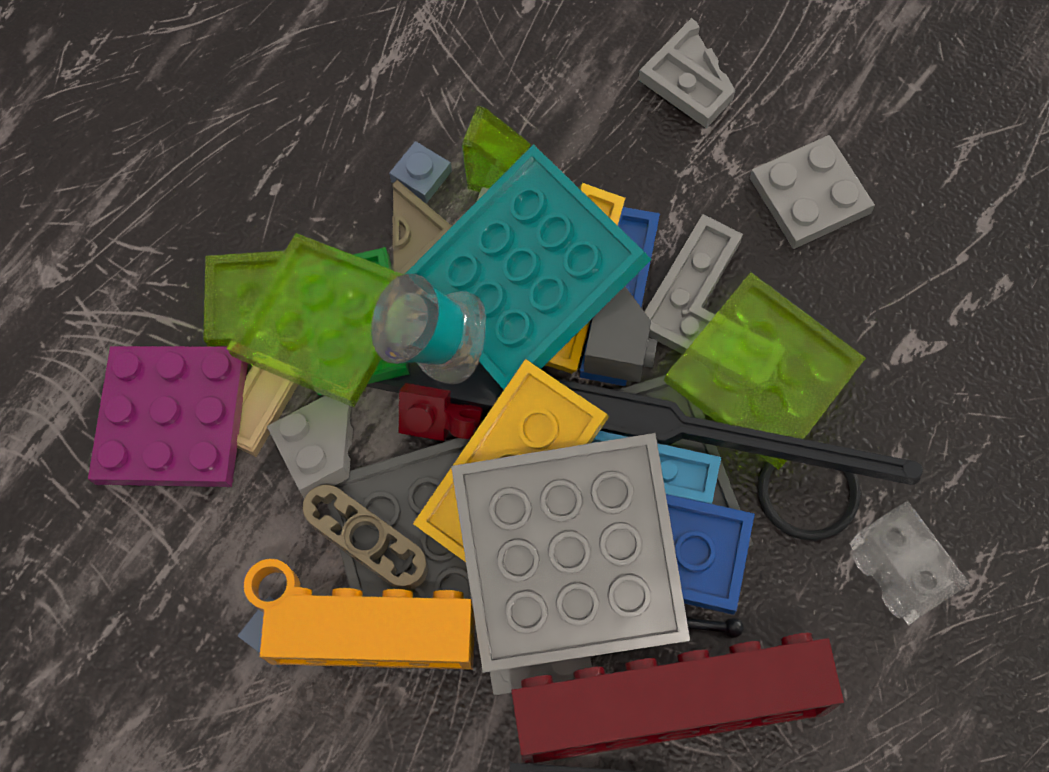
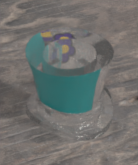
[371,274,486,384]

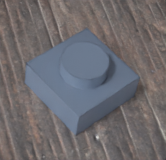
[389,141,452,203]

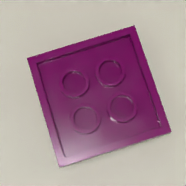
[88,346,249,487]

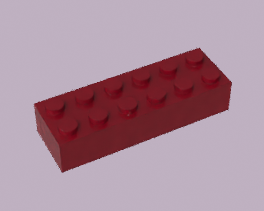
[511,633,844,764]

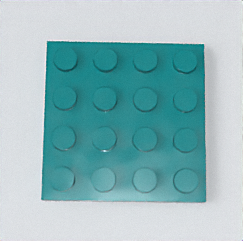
[404,144,651,390]

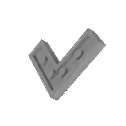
[645,214,784,395]

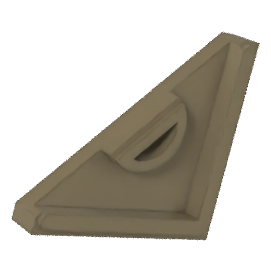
[393,180,452,291]

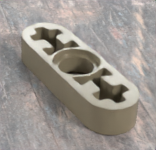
[303,485,428,590]

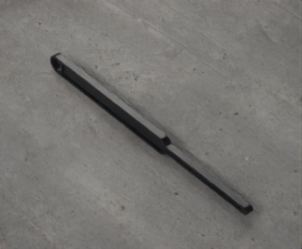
[362,350,923,485]

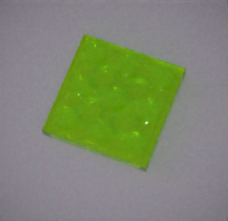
[226,233,420,407]
[663,272,866,470]

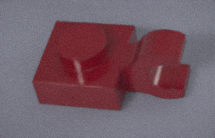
[398,383,482,441]

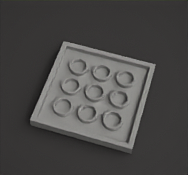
[451,433,690,673]

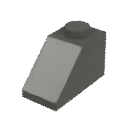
[584,287,658,383]

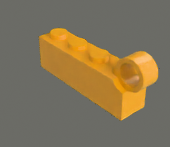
[244,559,475,670]

